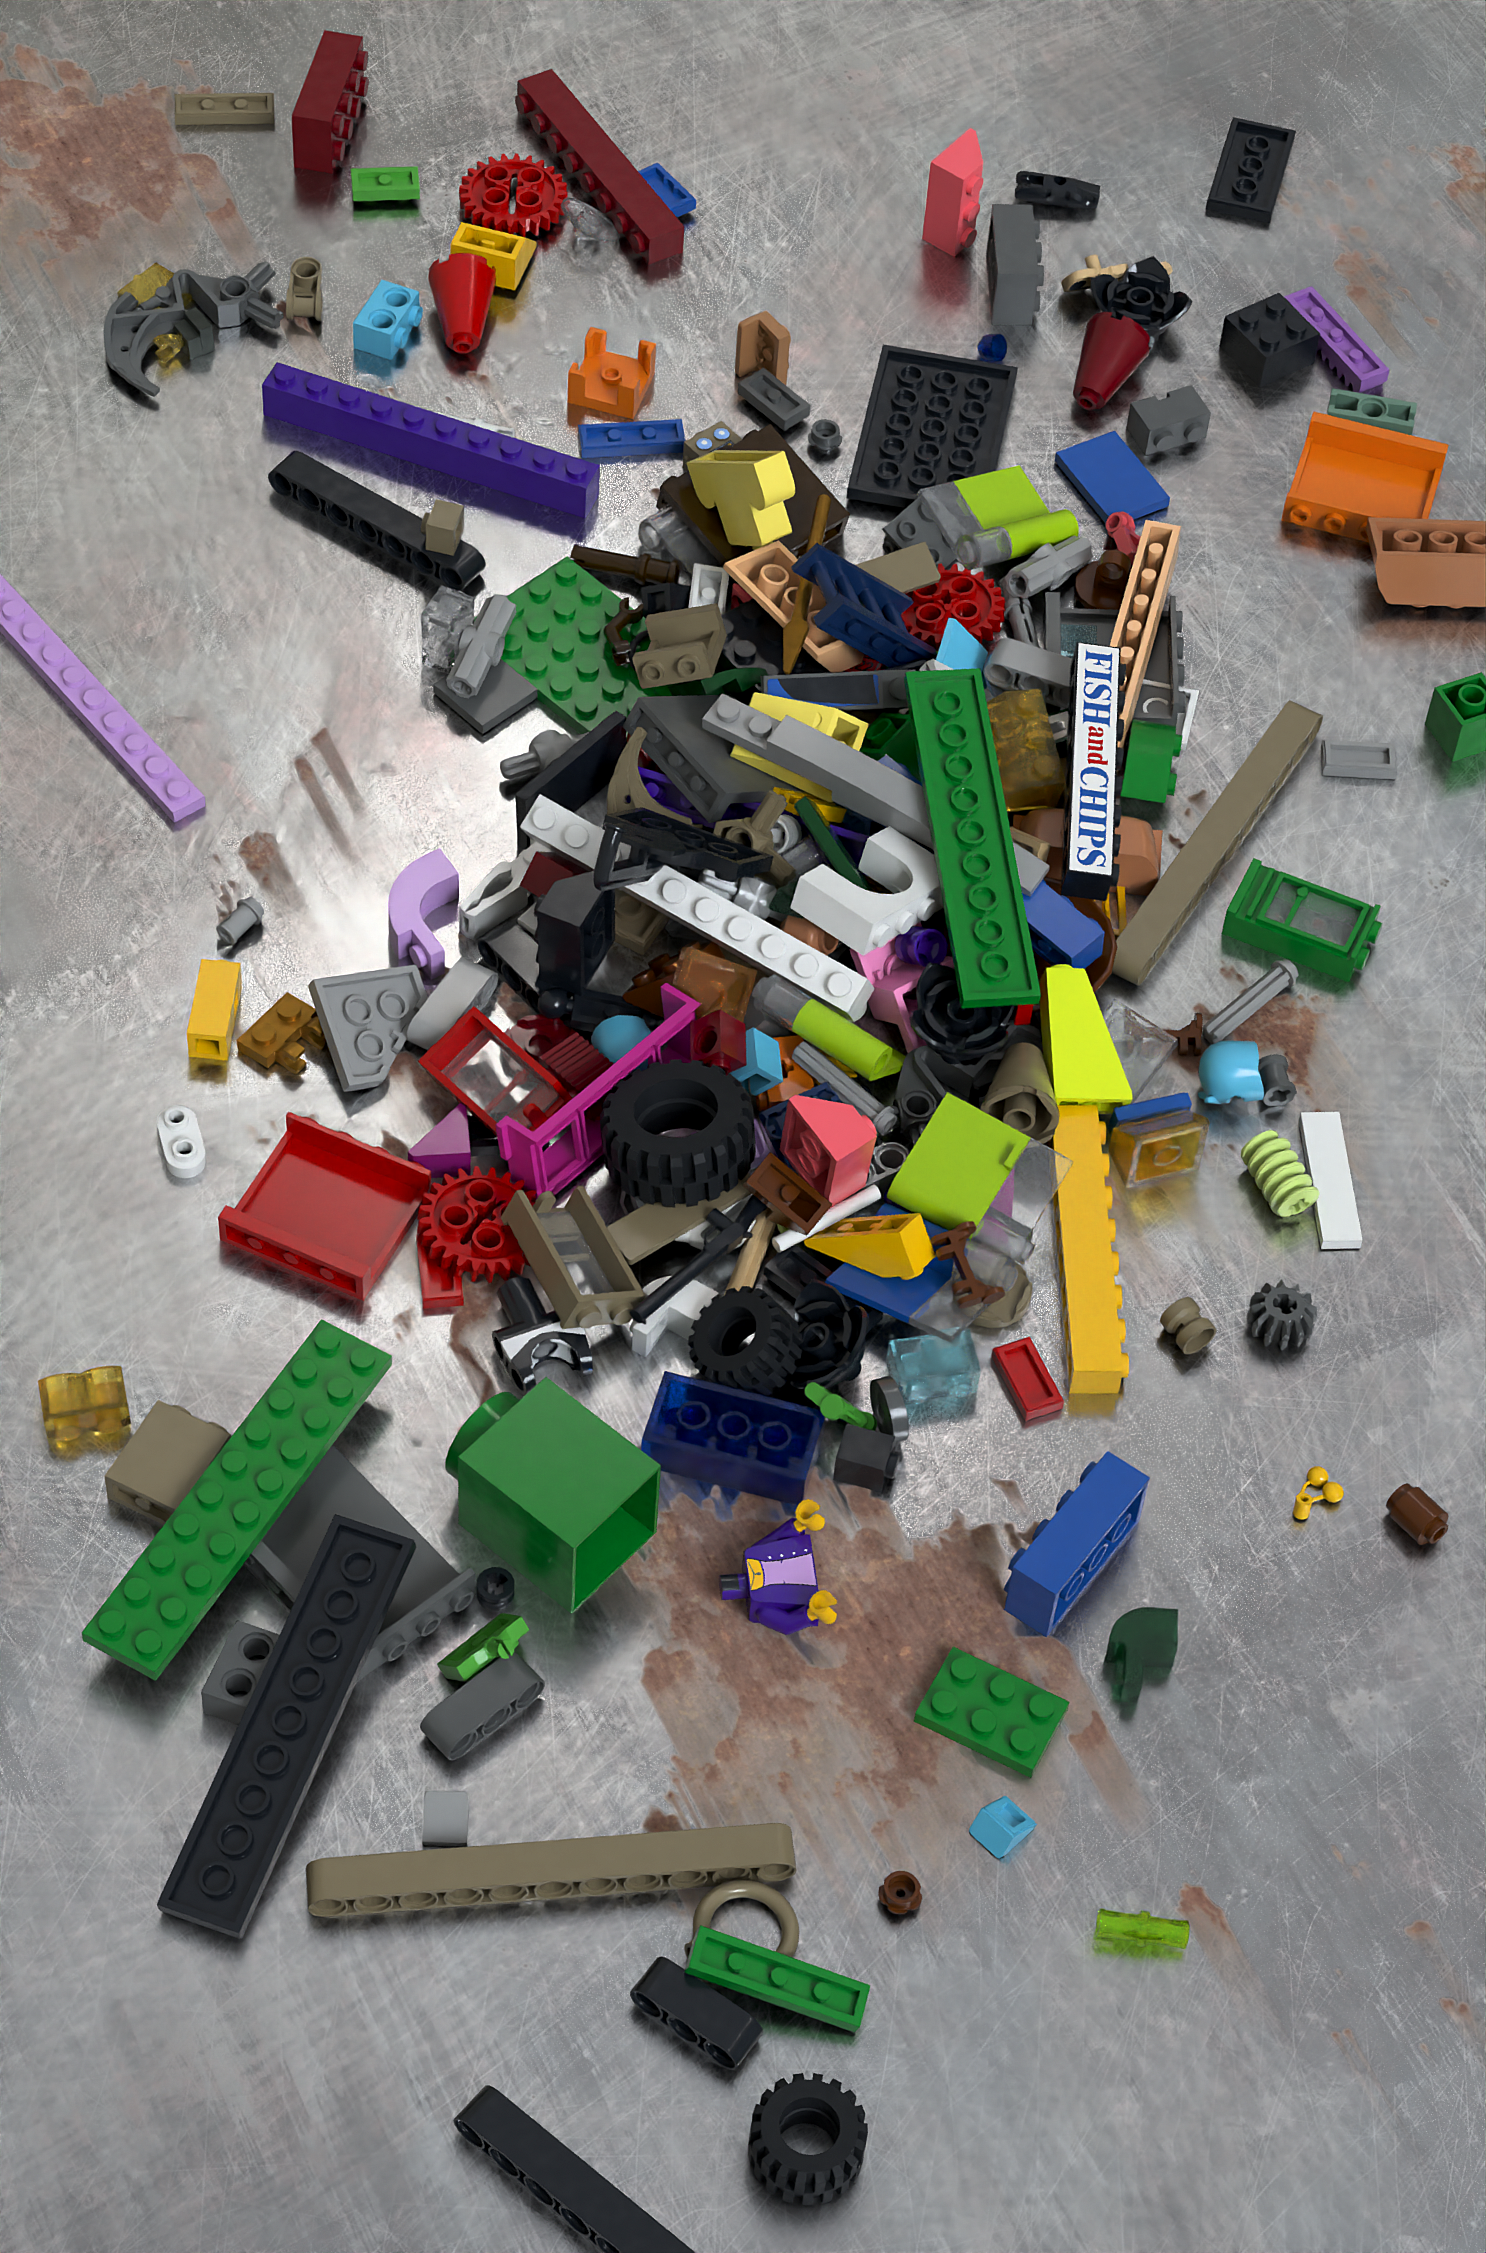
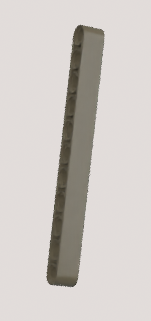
[1112,700,1323,986]
[305,1823,797,1917]

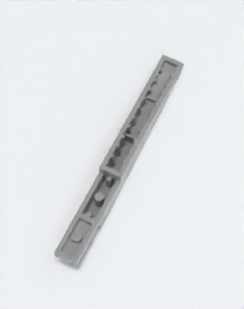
[702,693,1050,897]

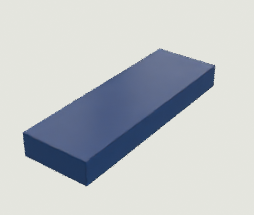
[578,419,686,458]

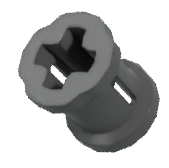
[1258,1054,1297,1106]

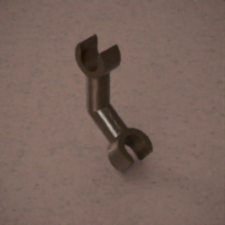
[603,597,643,666]

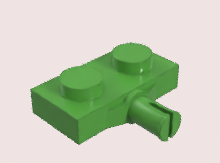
[437,1613,529,1682]

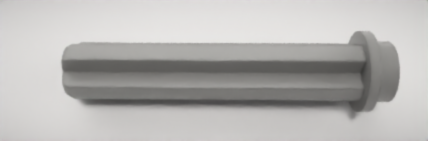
[1202,959,1298,1044]
[792,1041,897,1135]

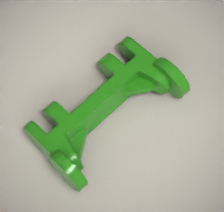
[805,1382,877,1431]

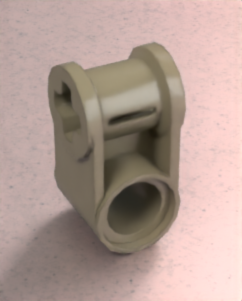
[286,257,323,321]

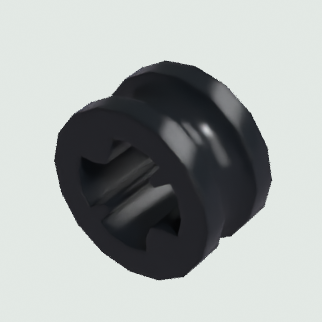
[476,1567,515,1611]

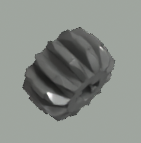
[1247,1279,1317,1351]

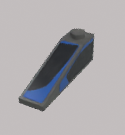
[760,669,916,712]

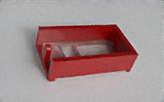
[418,1006,573,1137]

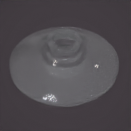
[561,198,620,244]

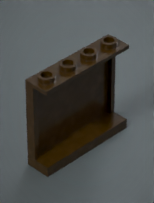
[656,424,850,597]

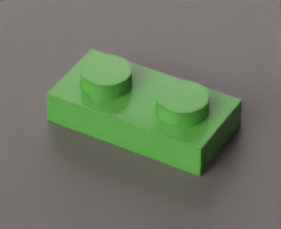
[351,166,420,201]

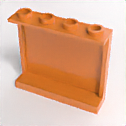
[1281,411,1449,542]

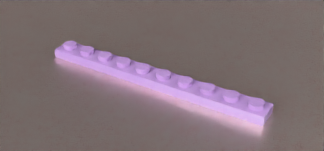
[0,574,206,823]

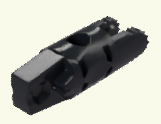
[1014,171,1100,209]

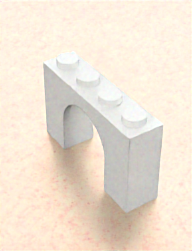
[790,826,944,956]

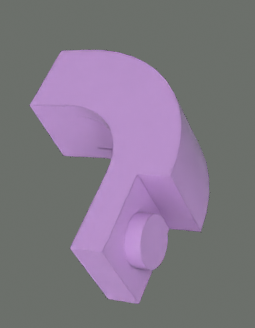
[388,848,459,980]

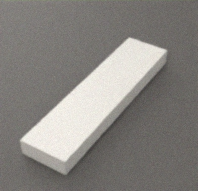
[1298,1112,1363,1249]

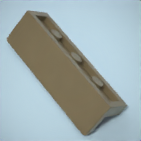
[856,542,941,594]
[607,1173,752,1265]

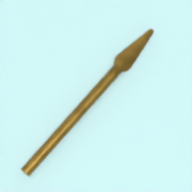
[783,494,831,674]

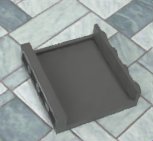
[1043,592,1186,726]
[622,695,808,823]

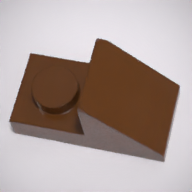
[742,1152,832,1236]

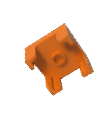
[568,327,656,419]

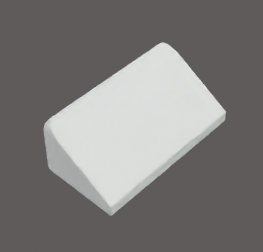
[688,563,729,615]

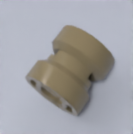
[1160,1297,1217,1354]

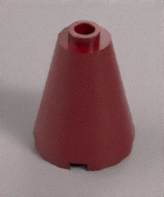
[1073,312,1151,410]

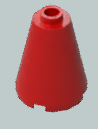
[428,253,496,354]

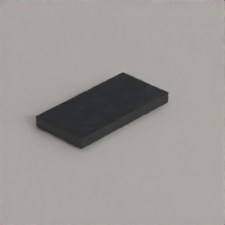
[1206,117,1296,223]
[515,711,627,850]

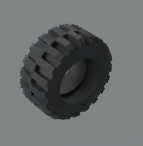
[600,1059,756,1208]

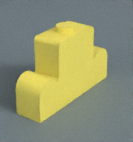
[686,450,795,550]

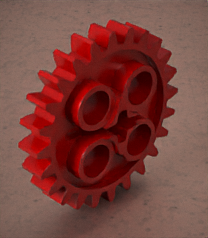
[459,153,568,237]
[901,563,1005,651]
[417,1166,537,1283]

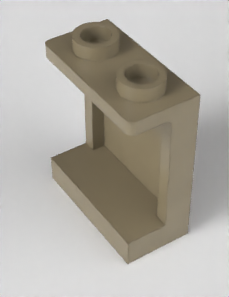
[632,603,727,689]
[104,1400,231,1525]

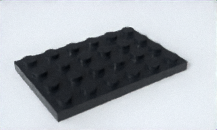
[847,344,1018,519]

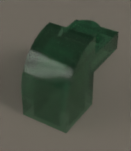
[1104,1607,1178,1703]

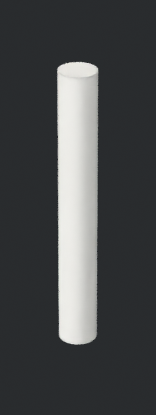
[772,1184,881,1253]

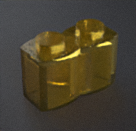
[38,1365,131,1441]

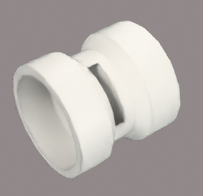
[770,814,802,854]

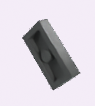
[738,368,811,431]

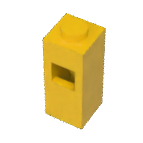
[187,959,242,1061]

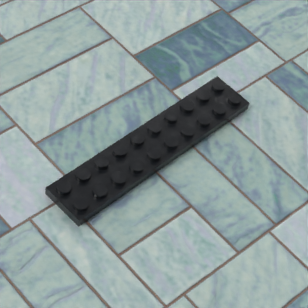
[156,1514,416,1939]

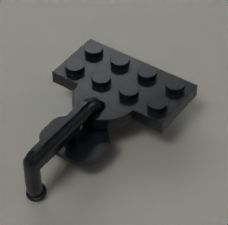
[593,807,774,891]

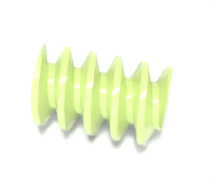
[1241,1130,1320,1217]

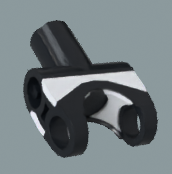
[492,1276,593,1396]

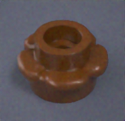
[878,1871,922,1914]

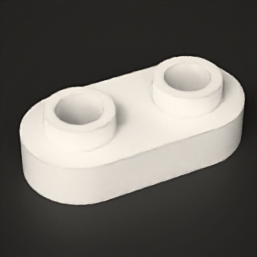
[157,1105,206,1178]

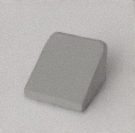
[422,1790,469,1846]

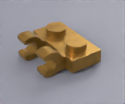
[236,992,327,1074]

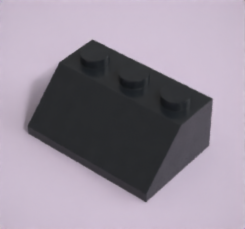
[534,871,615,996]

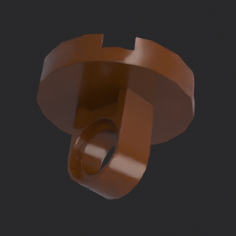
[1074,550,1132,610]

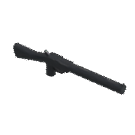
[630,1194,768,1325]

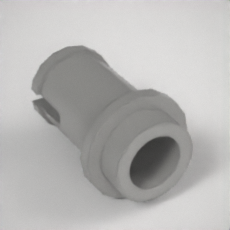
[216,897,265,945]

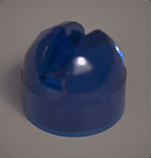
[977,334,1007,362]

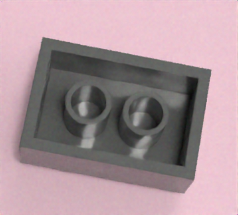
[986,204,1044,326]

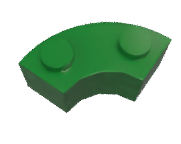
[1121,719,1183,803]

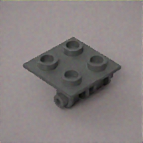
[882,490,974,568]

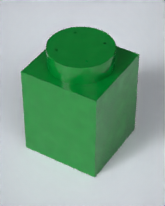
[445,1377,661,1614]

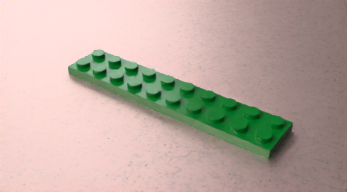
[904,668,1041,1008]
[82,1319,392,1681]

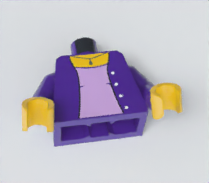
[719,1499,837,1635]

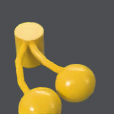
[1293,1466,1344,1520]

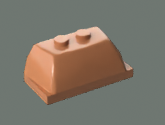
[1366,517,1486,609]
[1012,808,1162,896]

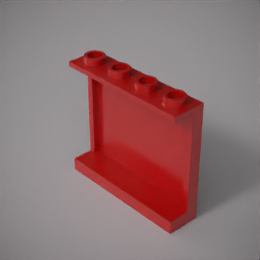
[218,1112,431,1301]

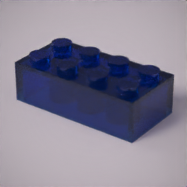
[641,1371,826,1506]

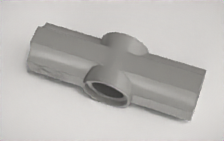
[1005,535,1094,599]
[446,594,516,699]

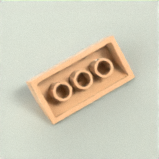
[723,540,864,673]

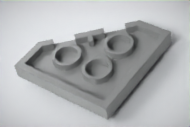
[308,965,428,1092]

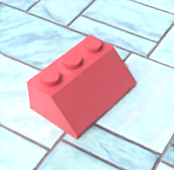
[922,128,983,257]
[779,1095,877,1208]

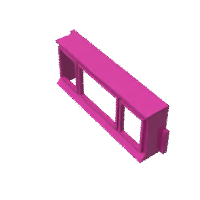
[495,983,701,1200]

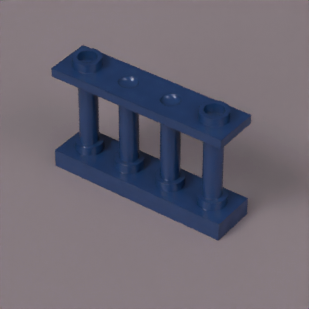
[791,543,937,668]

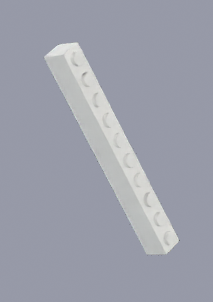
[520,794,875,1022]

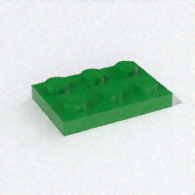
[914,1647,1070,1778]

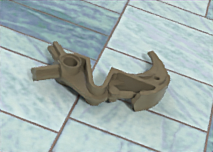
[607,727,796,887]

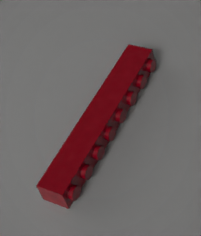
[515,69,684,265]

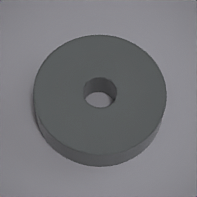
[870,1376,909,1443]

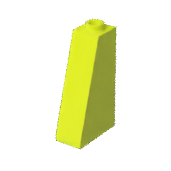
[1039,964,1133,1114]

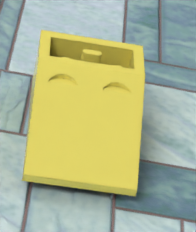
[730,692,869,803]

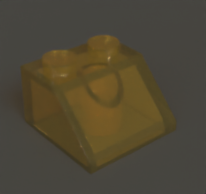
[1108,1110,1210,1188]

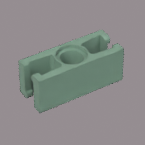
[1326,388,1417,435]

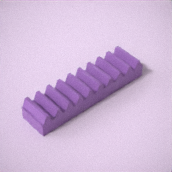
[1284,286,1389,393]

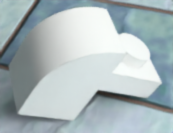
[630,1276,719,1357]

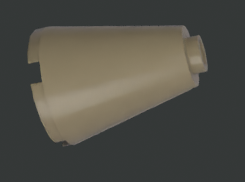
[980,1043,1060,1149]

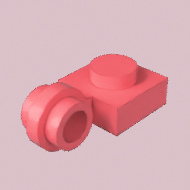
[1106,512,1141,565]

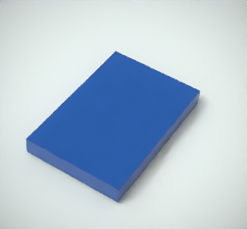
[1055,431,1170,524]

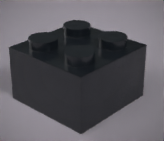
[1219,293,1320,387]

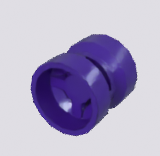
[895,926,948,967]

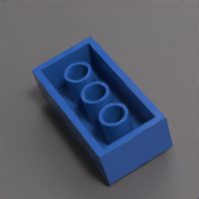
[1004,1451,1150,1637]

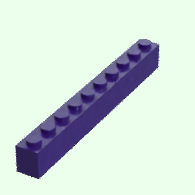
[262,362,600,518]

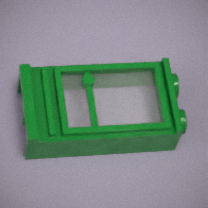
[1221,858,1383,982]

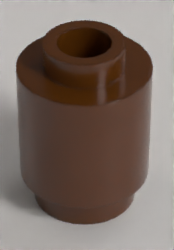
[1386,1483,1449,1545]

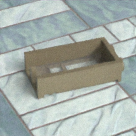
[501,1186,646,1329]

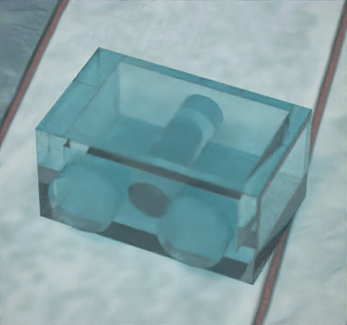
[886,1329,981,1404]

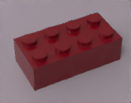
[292,30,369,174]

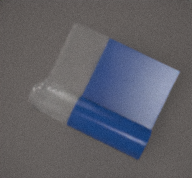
[825,1203,1018,1343]

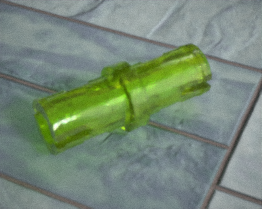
[1096,1908,1190,1949]

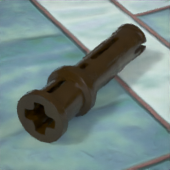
[570,544,681,586]

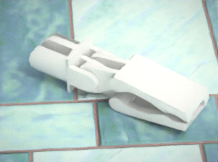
[459,838,554,940]

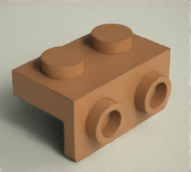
[735,310,791,385]

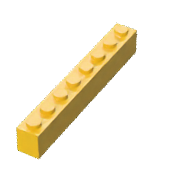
[1047,1105,1129,1394]

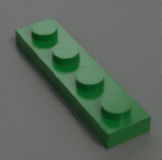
[684,1925,871,2033]

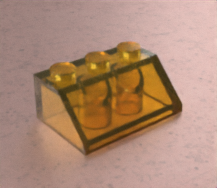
[987,689,1065,811]

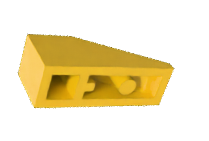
[803,1213,936,1280]

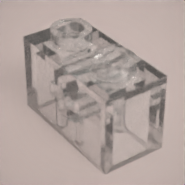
[421,585,474,674]

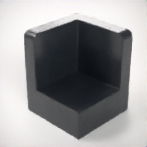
[641,583,691,618]

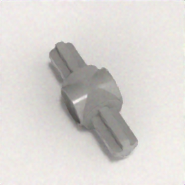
[499,730,589,780]
[698,868,793,922]

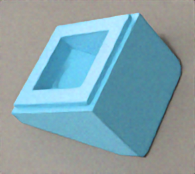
[969,1796,1037,1859]

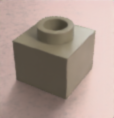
[421,499,464,556]

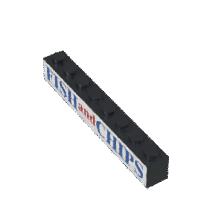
[1060,642,1126,901]

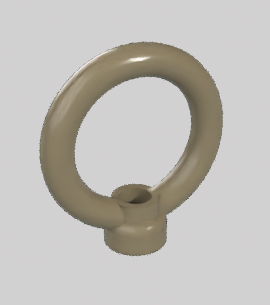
[684,1879,799,1959]

